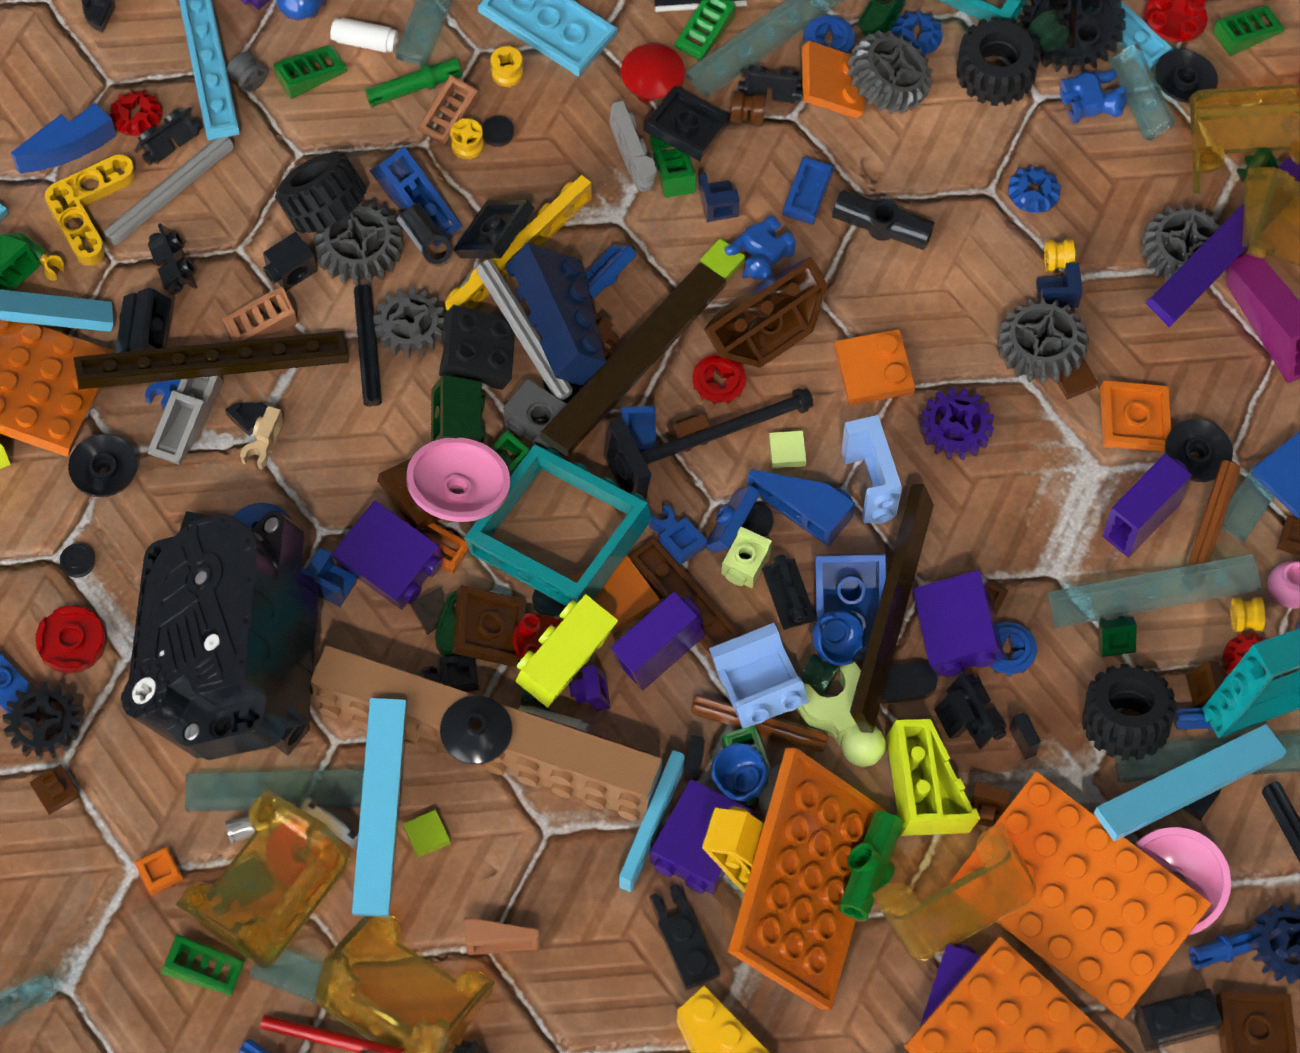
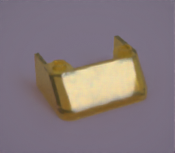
[1189,84,1300,193]

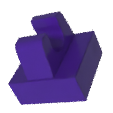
[569,665,610,711]

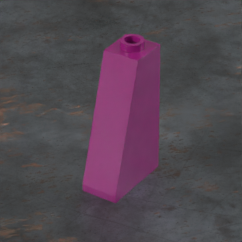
[1226,250,1300,383]

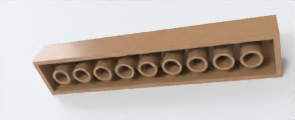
[310,645,662,821]

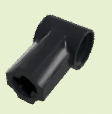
[396,202,452,266]

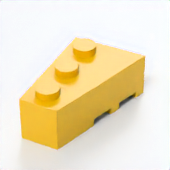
[702,806,764,893]
[677,986,769,1053]

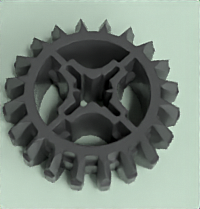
[847,30,933,115]
[314,201,404,286]
[1142,203,1221,282]
[997,297,1089,385]

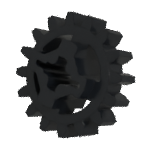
[2,681,82,760]

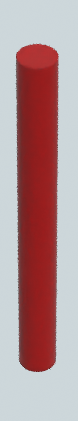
[261,1015,405,1053]

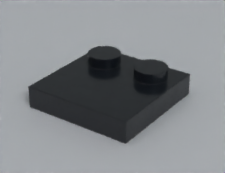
[643,85,731,161]
[453,200,535,259]

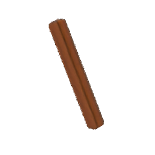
[1182,460,1240,589]
[691,694,828,752]

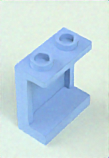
[841,415,902,524]
[709,623,809,729]

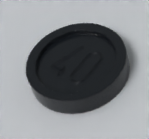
[482,116,514,147]
[742,504,774,537]
[60,544,95,578]
[532,589,566,617]

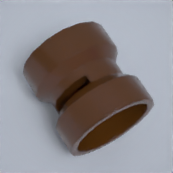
[730,90,766,126]

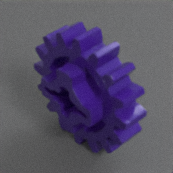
[920,388,994,460]

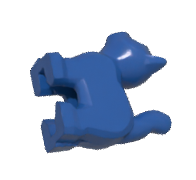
[1060,69,1127,124]
[724,216,796,280]

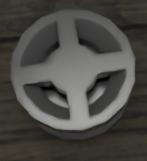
[227,51,268,92]

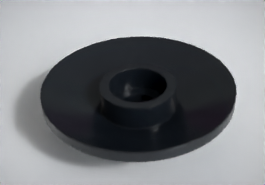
[1155,49,1218,103]
[1165,419,1233,482]
[68,434,137,497]
[440,696,512,765]

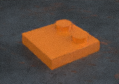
[802,41,864,119]
[834,329,915,405]
[1100,380,1171,452]
[570,555,660,637]

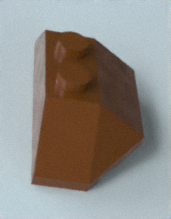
[704,257,828,368]

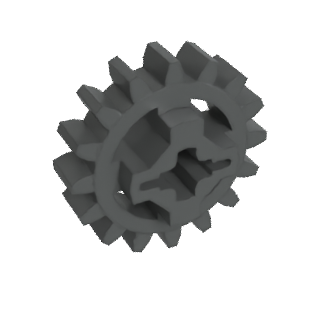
[373,287,445,358]

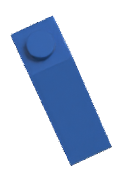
[370,146,462,246]
[747,470,855,547]

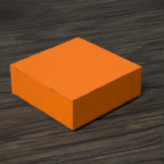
[134,846,183,896]

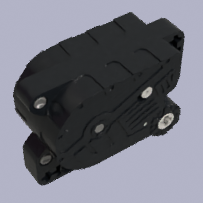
[121,510,319,760]

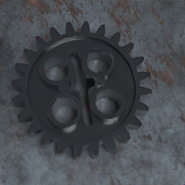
[1021,0,1126,74]

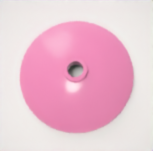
[406,438,510,522]
[1135,827,1231,935]

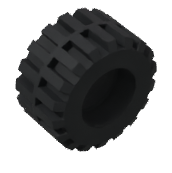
[956,17,1040,106]
[275,151,367,233]
[1082,664,1176,761]

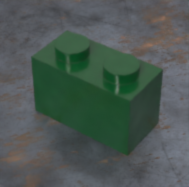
[431,375,485,443]

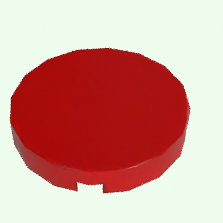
[35,605,106,674]

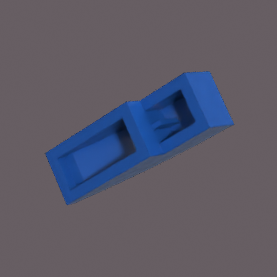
[11,103,116,174]

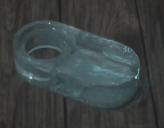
[0,974,56,1028]

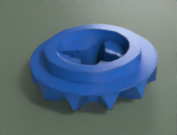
[892,9,943,56]
[804,15,855,53]
[1008,164,1061,213]
[990,622,1037,677]

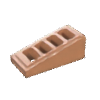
[417,75,481,146]
[222,287,297,341]
[464,917,540,955]

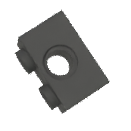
[503,379,566,455]

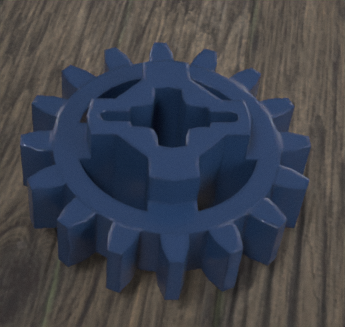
[1248,903,1300,984]

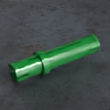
[364,57,462,108]

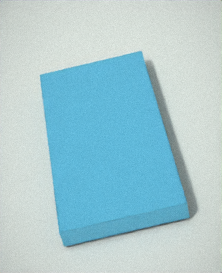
[478,0,618,77]

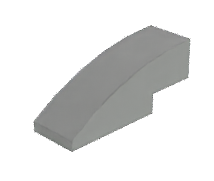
[147,376,224,465]

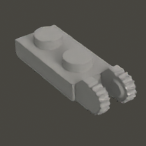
[608,101,657,193]

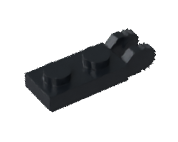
[649,884,720,990]

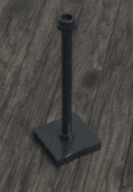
[603,388,814,499]

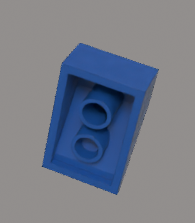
[815,553,886,661]

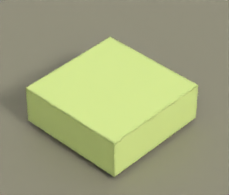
[769,431,806,469]

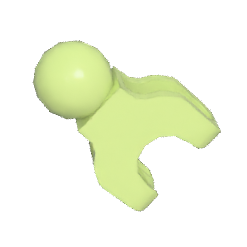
[797,662,886,768]

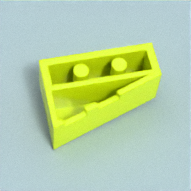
[886,719,981,836]

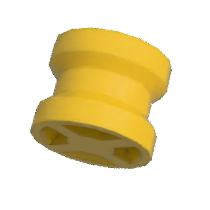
[491,46,523,87]
[451,118,484,160]
[1044,238,1075,272]
[1230,597,1265,632]

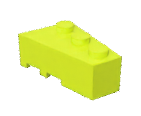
[515,594,619,708]

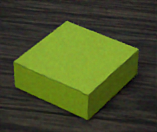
[699,238,746,282]
[403,809,451,858]

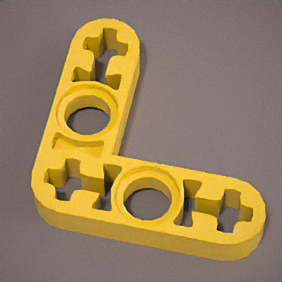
[44,155,135,266]

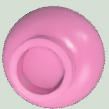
[1267,560,1300,609]

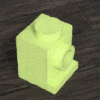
[721,527,772,588]

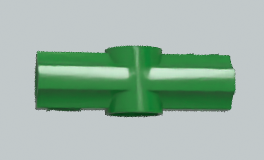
[838,811,903,920]

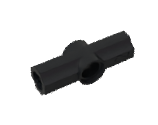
[832,190,935,250]

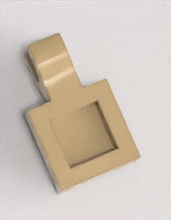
[240,406,284,469]

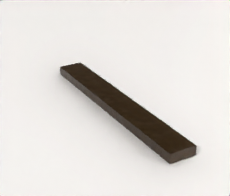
[540,263,727,457]
[74,331,349,390]
[850,484,934,733]

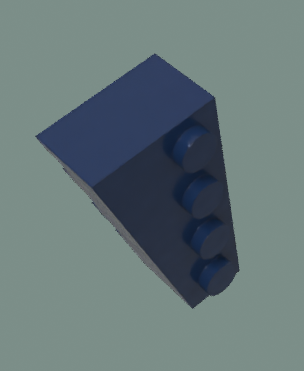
[505,242,606,386]

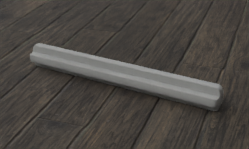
[103,137,234,245]
[477,259,572,401]

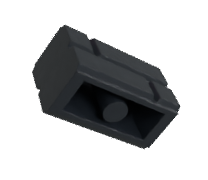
[115,288,172,353]
[1134,988,1222,1052]

